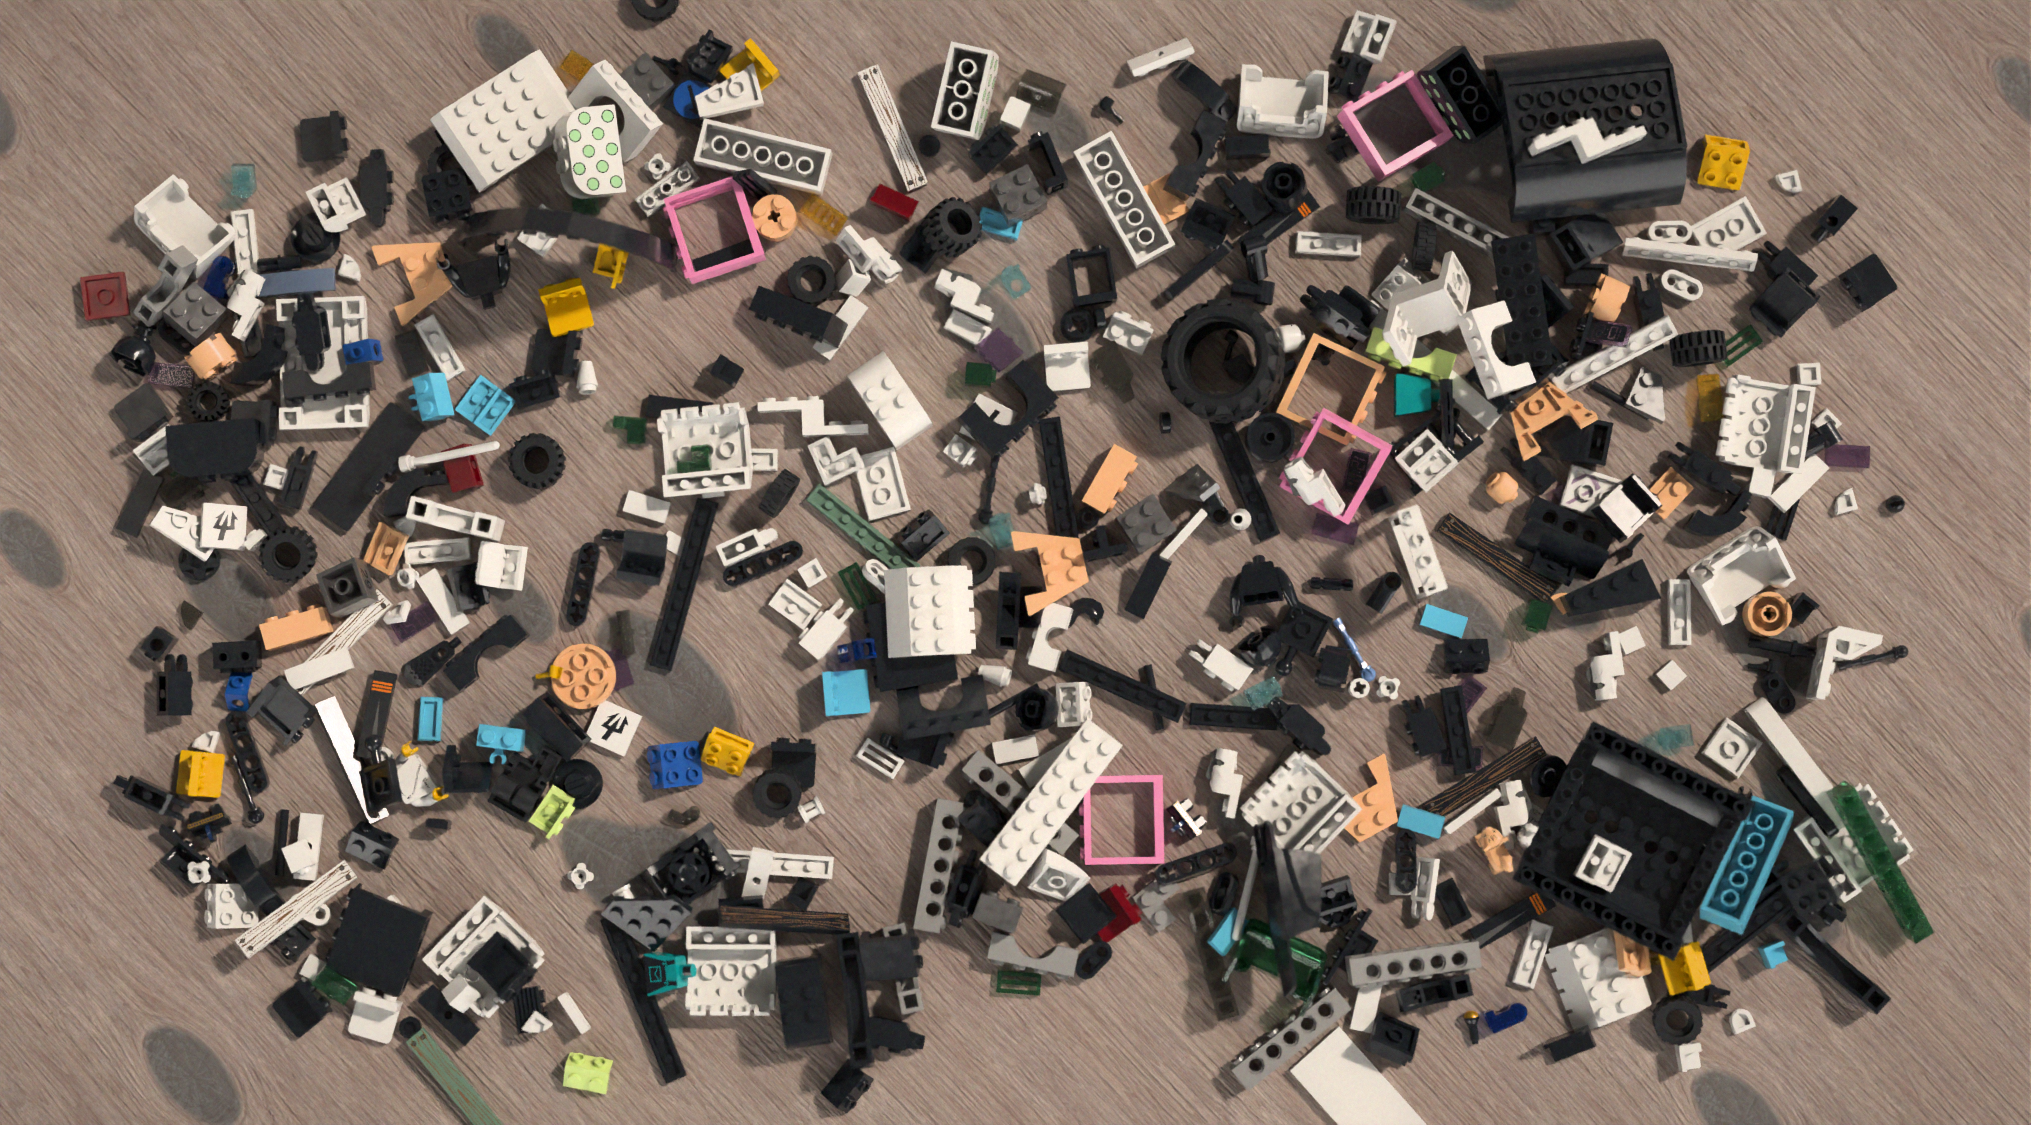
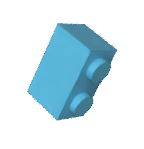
[409,373,455,421]
[476,724,527,765]

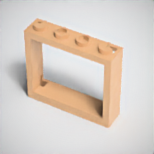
[1276,333,1387,445]

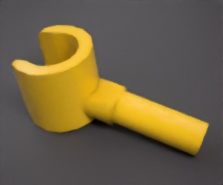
[535,665,563,679]

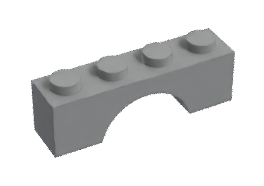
[133,245,199,327]
[883,922,925,1015]
[987,931,1079,979]

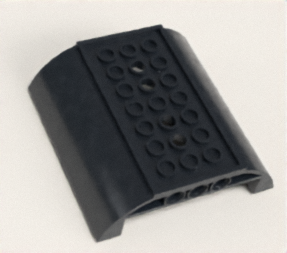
[1483,38,1687,223]
[1512,721,1755,961]

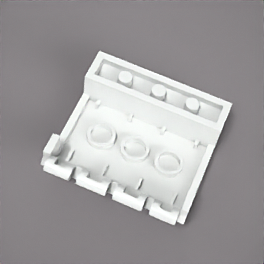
[1716,375,1816,474]
[657,402,753,497]
[884,566,976,658]
[1240,751,1362,854]
[1793,783,1913,903]
[422,896,545,1018]
[1545,926,1657,1029]
[686,927,777,1016]

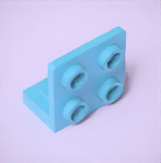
[822,669,871,716]

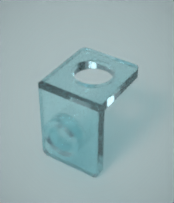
[1000,264,1031,300]

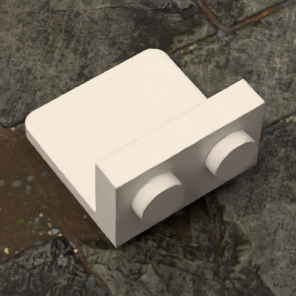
[475,541,528,591]
[204,883,259,929]
[348,987,403,1044]

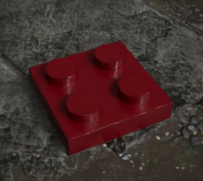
[80,271,131,321]

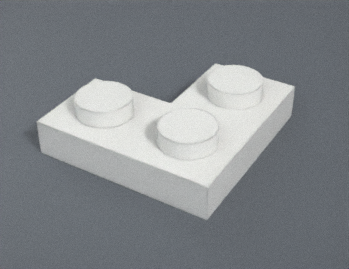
[808,436,865,485]

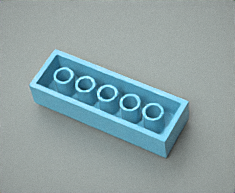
[1700,796,1794,935]

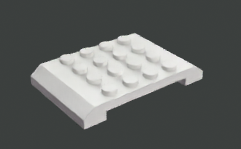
[430,50,577,193]
[276,296,370,430]

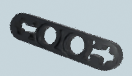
[1163,240,1234,302]
[723,541,803,587]
[566,542,601,626]
[225,711,270,792]
[1776,765,1839,839]
[1155,843,1237,886]

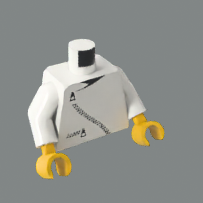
[395,741,449,807]

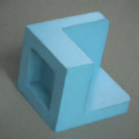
[1758,939,1788,969]

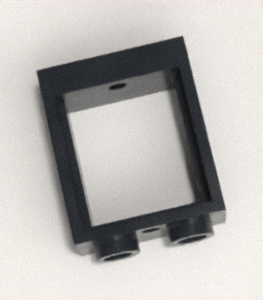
[1066,245,1117,308]

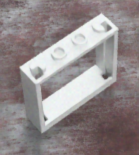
[1388,504,1448,599]

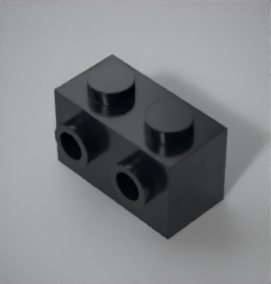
[212,640,262,673]

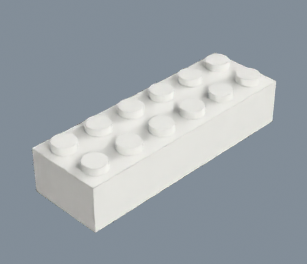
[694,118,832,196]
[1073,131,1175,269]

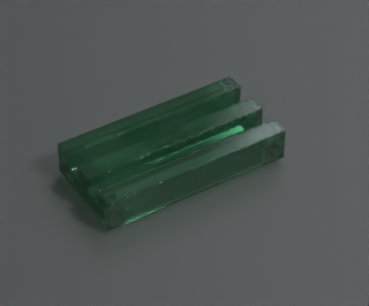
[1724,324,1763,367]
[838,562,877,611]
[996,970,1042,996]

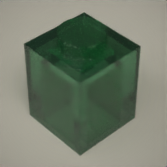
[1410,162,1446,193]
[965,362,997,388]
[1521,599,1553,634]

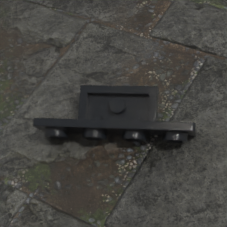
[159,824,230,891]
[1320,908,1379,986]

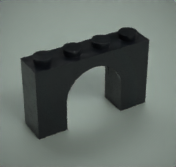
[958,360,1059,459]
[896,675,991,740]

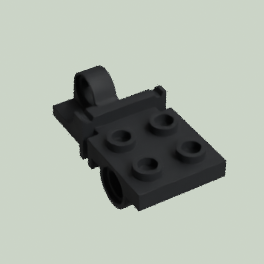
[487,745,562,823]

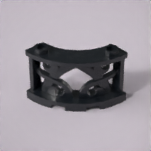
[1465,342,1570,415]
[640,822,741,905]

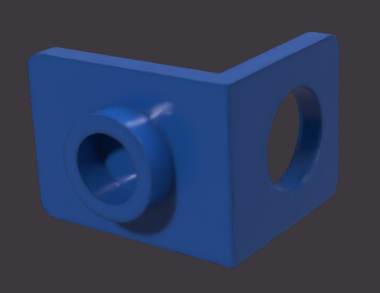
[343,339,383,365]
[225,672,253,712]

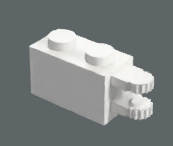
[716,528,778,568]
[799,598,854,661]
[1189,639,1253,692]

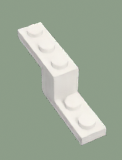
[1528,118,1647,164]
[757,396,869,437]

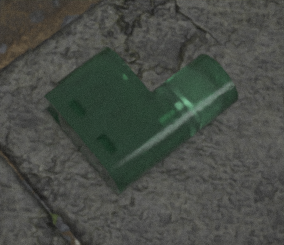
[572,197,600,215]
[613,415,647,445]
[677,444,712,474]

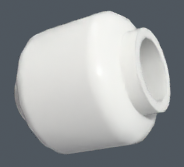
[1275,324,1305,353]

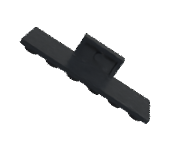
[1491,234,1553,367]
[313,402,425,532]

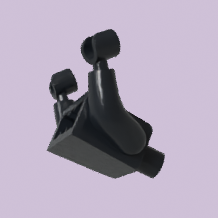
[435,239,511,310]
[1229,555,1303,627]

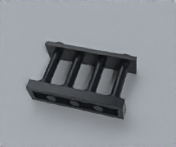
[1388,404,1484,497]

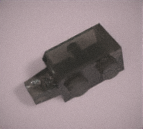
[1090,340,1135,404]
[1484,687,1528,751]

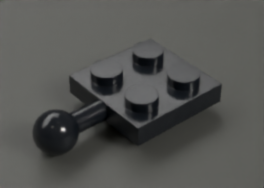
[1275,602,1333,676]
[361,734,403,813]

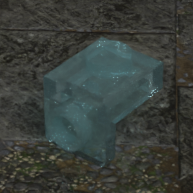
[231,164,257,198]
[989,513,1015,550]
[1243,676,1283,710]
[1658,724,1694,750]

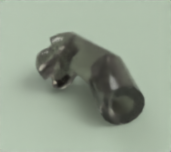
[667,806,701,826]

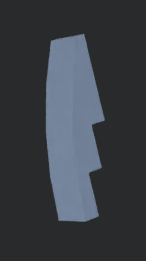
[255,268,336,298]

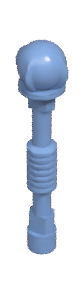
[1332,617,1376,682]

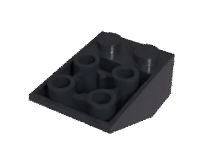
[1545,213,1624,276]
[1537,415,1613,468]

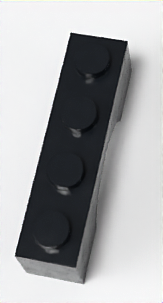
[1163,110,1227,201]
[282,362,376,404]
[443,614,530,691]

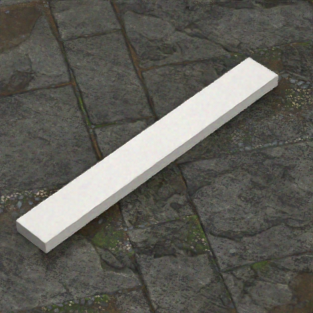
[1369,300,1503,431]

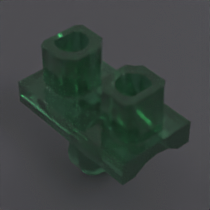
[312,965,358,1006]

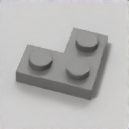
[1132,872,1180,932]

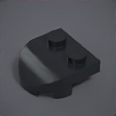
[1320,875,1357,928]

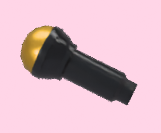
[1464,1010,1479,1044]

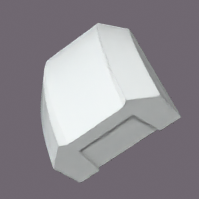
[1027,848,1090,901]

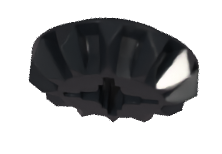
[1060,308,1095,343]

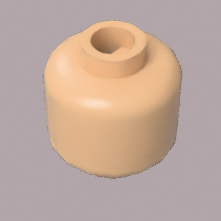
[1485,472,1518,504]

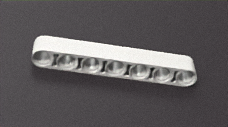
[1744,697,1856,831]

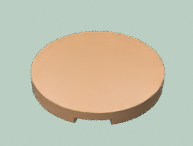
[551,644,616,709]

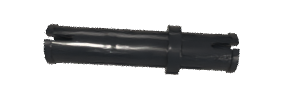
[1438,379,1455,446]
[1748,634,1817,659]

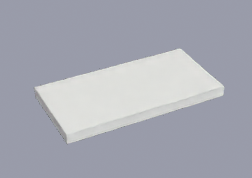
[1290,1026,1427,1125]

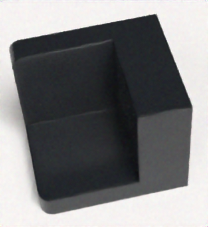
[710,354,744,388]
[1364,485,1395,515]
[1789,592,1820,624]
[787,877,819,911]

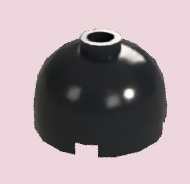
[110,335,156,376]
[1237,625,1281,667]
[1015,687,1059,731]

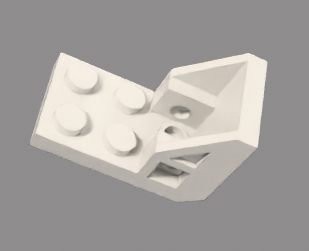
[1806,626,1883,700]

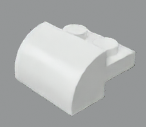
[1341,10,1397,64]
[305,177,366,232]
[1395,429,1459,493]
[1574,835,1632,893]

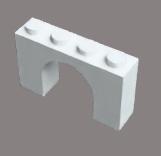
[567,60,663,162]
[1456,301,1536,399]
[406,496,505,542]

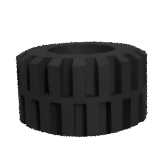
[1345,186,1402,224]
[922,197,983,258]
[1669,330,1728,368]
[508,433,566,489]
[259,525,318,583]

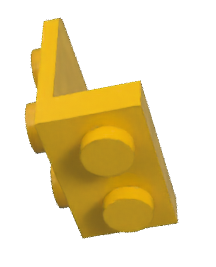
[593,244,629,289]
[538,278,594,337]

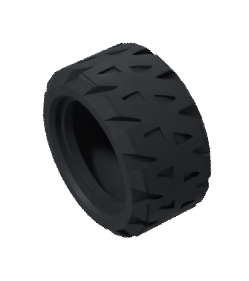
[1161,298,1285,424]

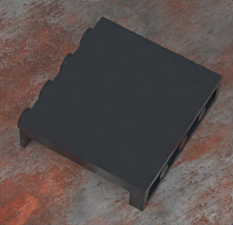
[862,602,958,692]
[325,883,433,997]

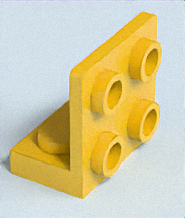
[720,38,780,92]
[1697,134,1750,190]

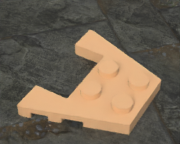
[371,242,453,326]
[1510,382,1598,461]
[1011,531,1089,616]
[1344,754,1398,842]

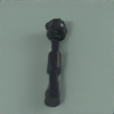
[978,455,1000,525]
[1837,645,1909,671]
[229,756,264,824]

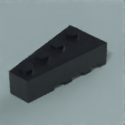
[749,286,848,348]
[1559,559,1661,617]

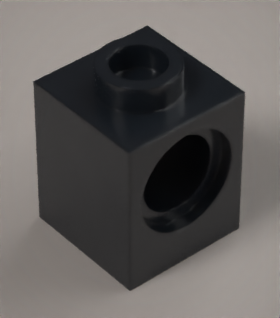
[141,626,179,661]

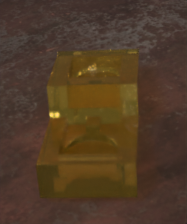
[560,49,595,81]
[1696,374,1723,422]

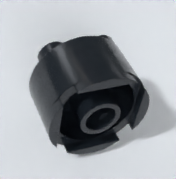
[1262,162,1308,214]
[1314,645,1352,693]

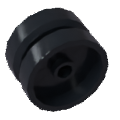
[1245,412,1295,463]

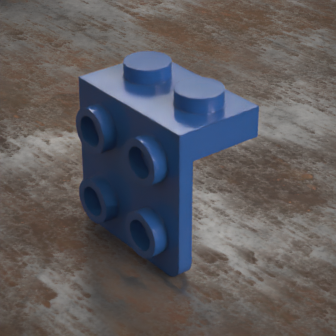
[647,741,703,790]

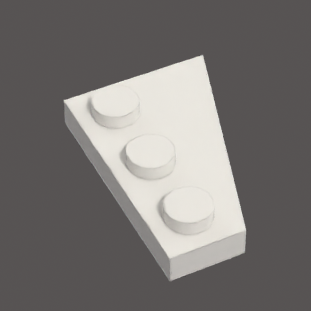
[695,63,764,120]
[149,506,214,562]

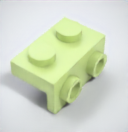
[529,785,575,839]
[563,1052,613,1094]

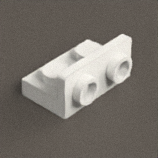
[1103,310,1154,355]
[1056,682,1092,727]

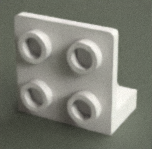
[1372,258,1431,310]
[1044,342,1091,391]

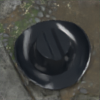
[290,212,340,262]
[553,759,603,809]

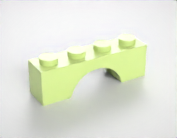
[1364,327,1457,383]

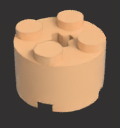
[752,195,797,242]
[1583,273,1630,324]
[185,333,237,381]
[1742,592,1792,637]

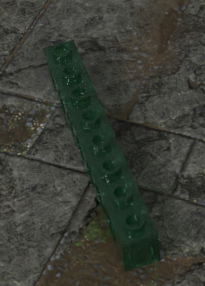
[1826,781,1935,944]

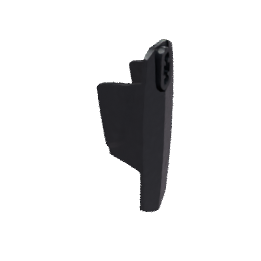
[1254,820,1322,997]

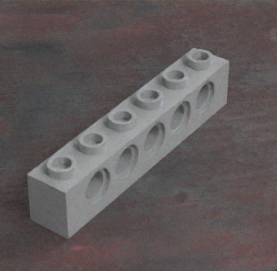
[1403,188,1509,259]
[962,750,1079,855]
[913,798,967,933]
[1345,939,1482,988]
[1230,987,1351,1091]

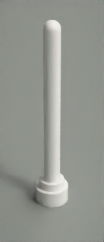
[398,441,500,474]
[1232,836,1259,941]

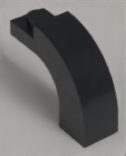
[996,572,1021,650]

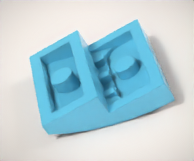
[454,375,516,436]

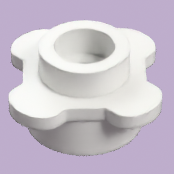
[645,154,671,180]
[1029,483,1047,505]
[397,563,419,589]
[1376,676,1400,699]
[188,861,211,883]
[567,863,594,889]

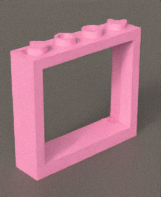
[1337,70,1454,182]
[662,176,766,284]
[1279,408,1392,524]
[1079,775,1164,865]

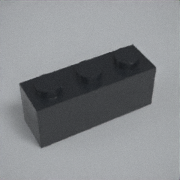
[522,692,592,762]

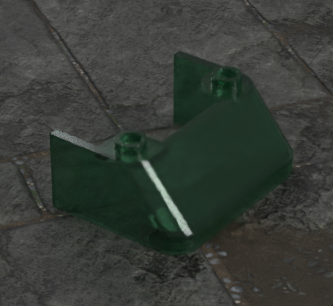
[1222,919,1327,1017]

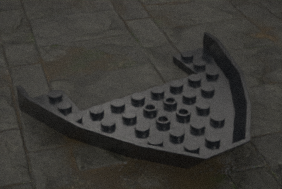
[457,206,678,272]

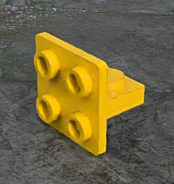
[701,727,754,777]
[176,750,225,798]
[1658,941,1711,995]

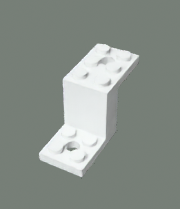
[1382,250,1472,366]

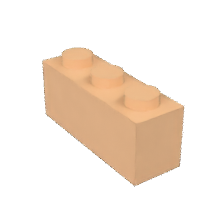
[1082,444,1138,515]
[259,604,334,651]

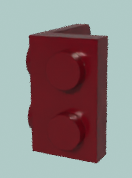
[1098,883,1142,942]

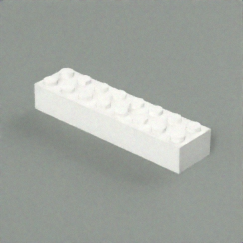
[980,718,1123,886]

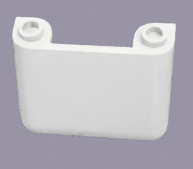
[1237,64,1329,139]
[134,174,236,280]
[1687,526,1796,626]

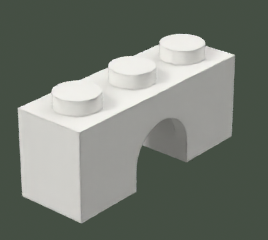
[1026,603,1073,672]

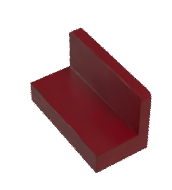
[870,183,919,222]
[441,444,484,493]

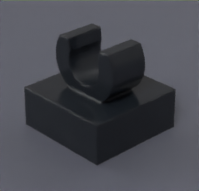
[1822,903,1847,926]

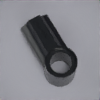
[1240,235,1268,281]
[1230,278,1275,305]
[1805,420,1843,458]
[1201,491,1229,527]
[1366,572,1402,614]

